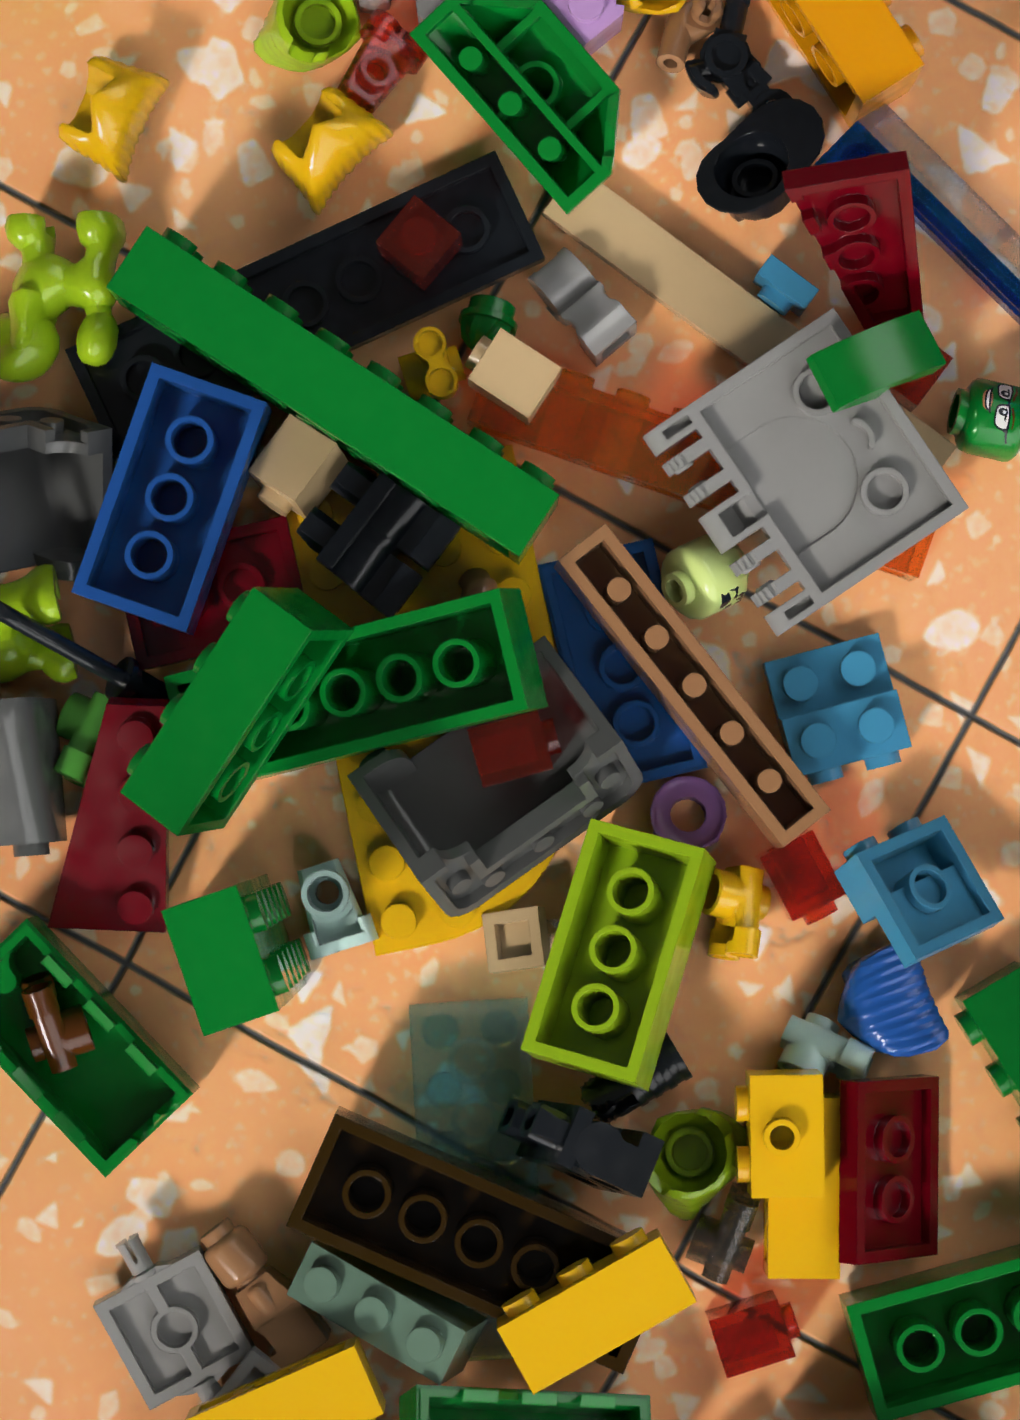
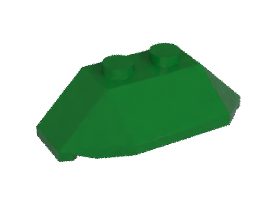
[409,0,621,215]

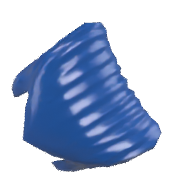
[837,944,949,1057]

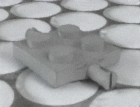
[93,1233,255,1410]

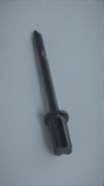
[0,601,168,699]

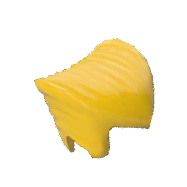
[59,56,170,183]
[270,87,394,215]

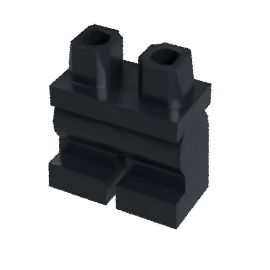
[296,461,461,618]
[497,1098,665,1198]

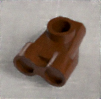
[20,971,95,1074]

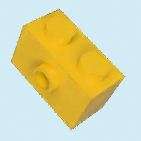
[734,1069,825,1198]

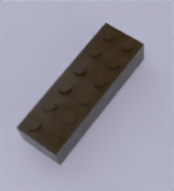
[286,1106,641,1374]

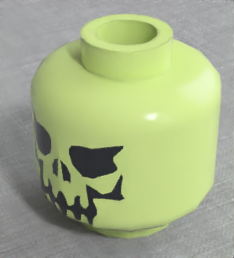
[661,534,749,620]

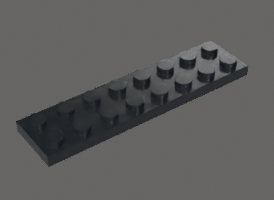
[65,151,545,459]

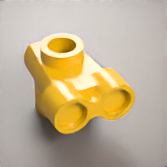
[397,327,466,401]
[702,865,771,961]

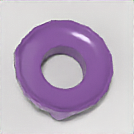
[650,775,727,848]

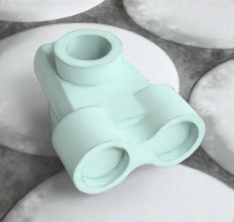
[297,858,379,960]
[777,1012,875,1080]

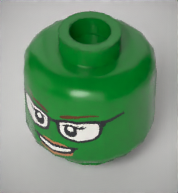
[947,378,1020,462]

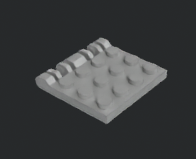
[642,307,969,637]

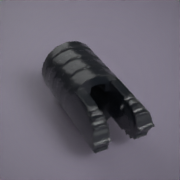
[580,1032,693,1124]

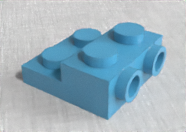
[762,633,912,785]
[834,815,1005,968]

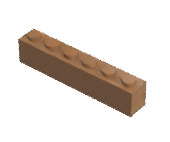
[554,523,831,848]

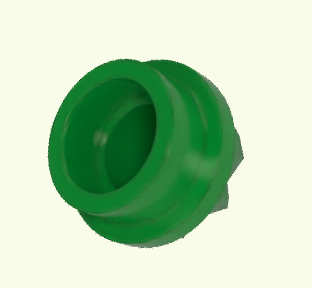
[458,294,518,350]

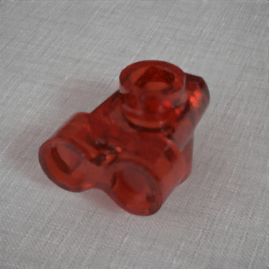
[337,9,429,114]

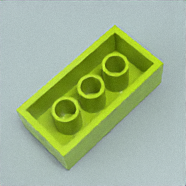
[521,818,717,1091]

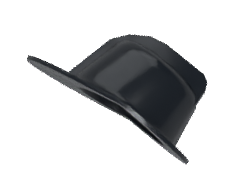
[696,98,825,222]

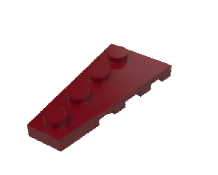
[782,150,924,330]
[47,697,170,933]

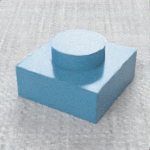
[753,254,819,318]

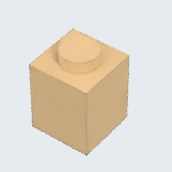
[464,328,562,425]
[248,414,348,519]

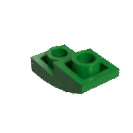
[806,310,947,413]

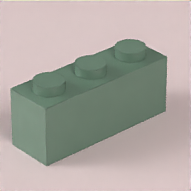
[287,1240,488,1385]

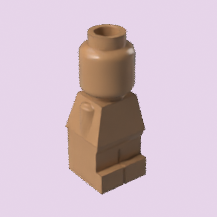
[200,1217,332,1368]

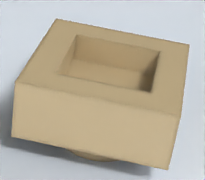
[482,906,550,974]

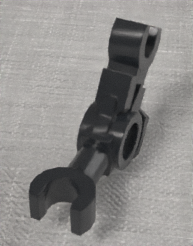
[684,0,793,114]

